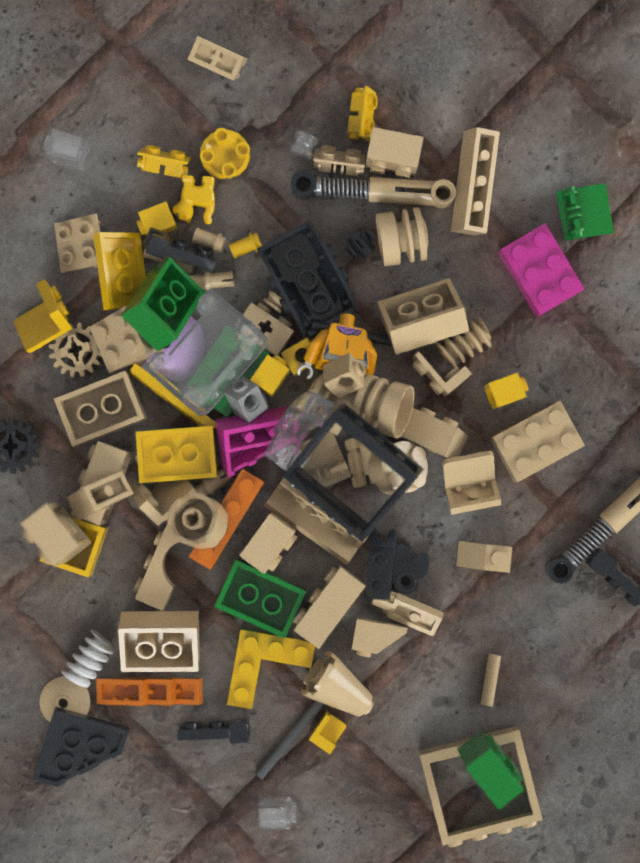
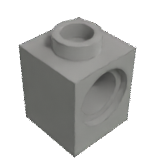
[223,377,268,423]

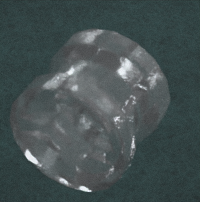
[289,131,319,160]

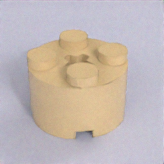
[368,441,428,495]
[167,492,228,549]

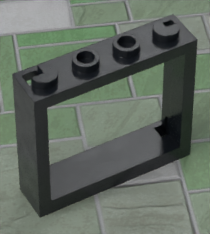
[282,402,424,542]

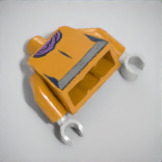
[297,314,377,379]

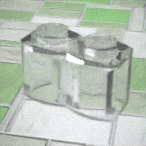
[259,797,296,830]

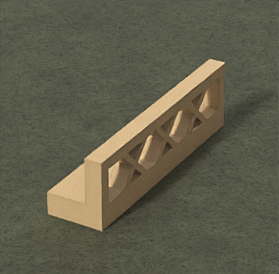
[264,478,368,565]

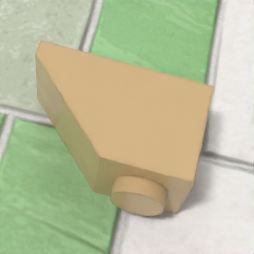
[67,471,133,521]
[456,541,512,573]
[351,617,407,657]

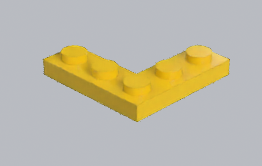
[227,628,315,709]

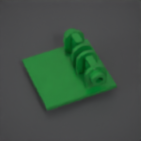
[556,183,614,241]

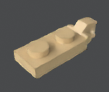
[372,592,444,636]

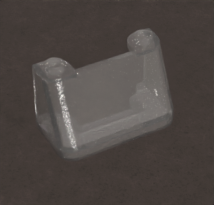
[142,288,267,416]

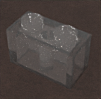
[44,129,90,172]

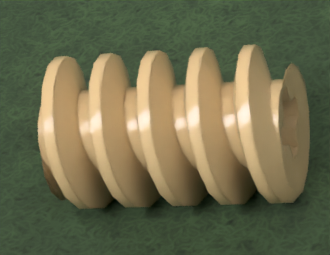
[435,317,492,368]

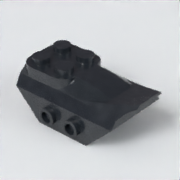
[256,220,359,339]

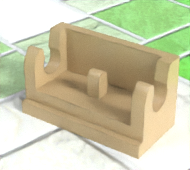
[187,36,247,81]

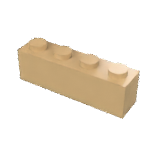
[451,127,500,235]

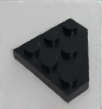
[32,707,129,787]

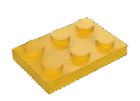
[93,232,146,310]
[136,426,217,483]

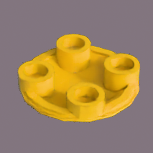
[200,128,250,179]

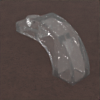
[263,391,334,469]

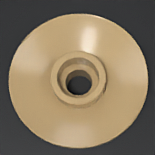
[40,676,91,722]

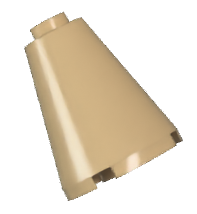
[301,651,374,717]

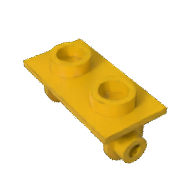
[347,86,378,142]
[137,145,191,178]

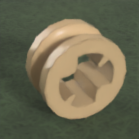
[262,291,282,314]

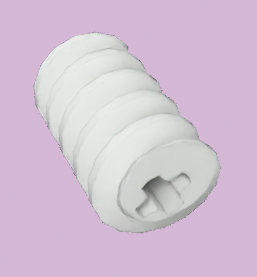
[61,629,115,687]

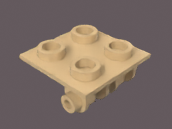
[313,145,366,176]
[54,214,101,273]
[294,432,351,487]

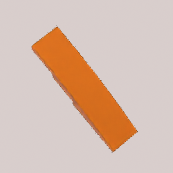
[96,677,203,706]

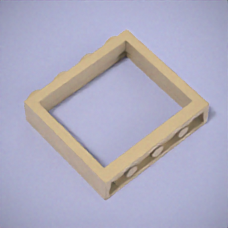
[418,726,543,847]

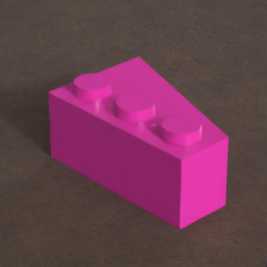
[215,406,300,478]

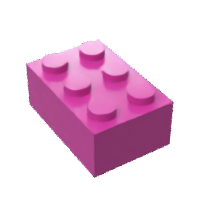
[498,224,584,318]

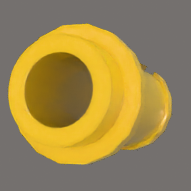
[229,232,262,259]

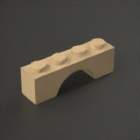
[133,519,199,611]

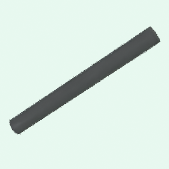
[255,701,325,780]

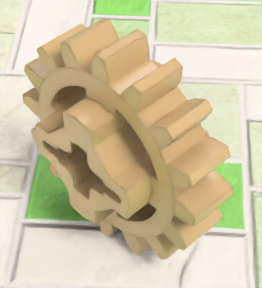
[49,323,102,378]

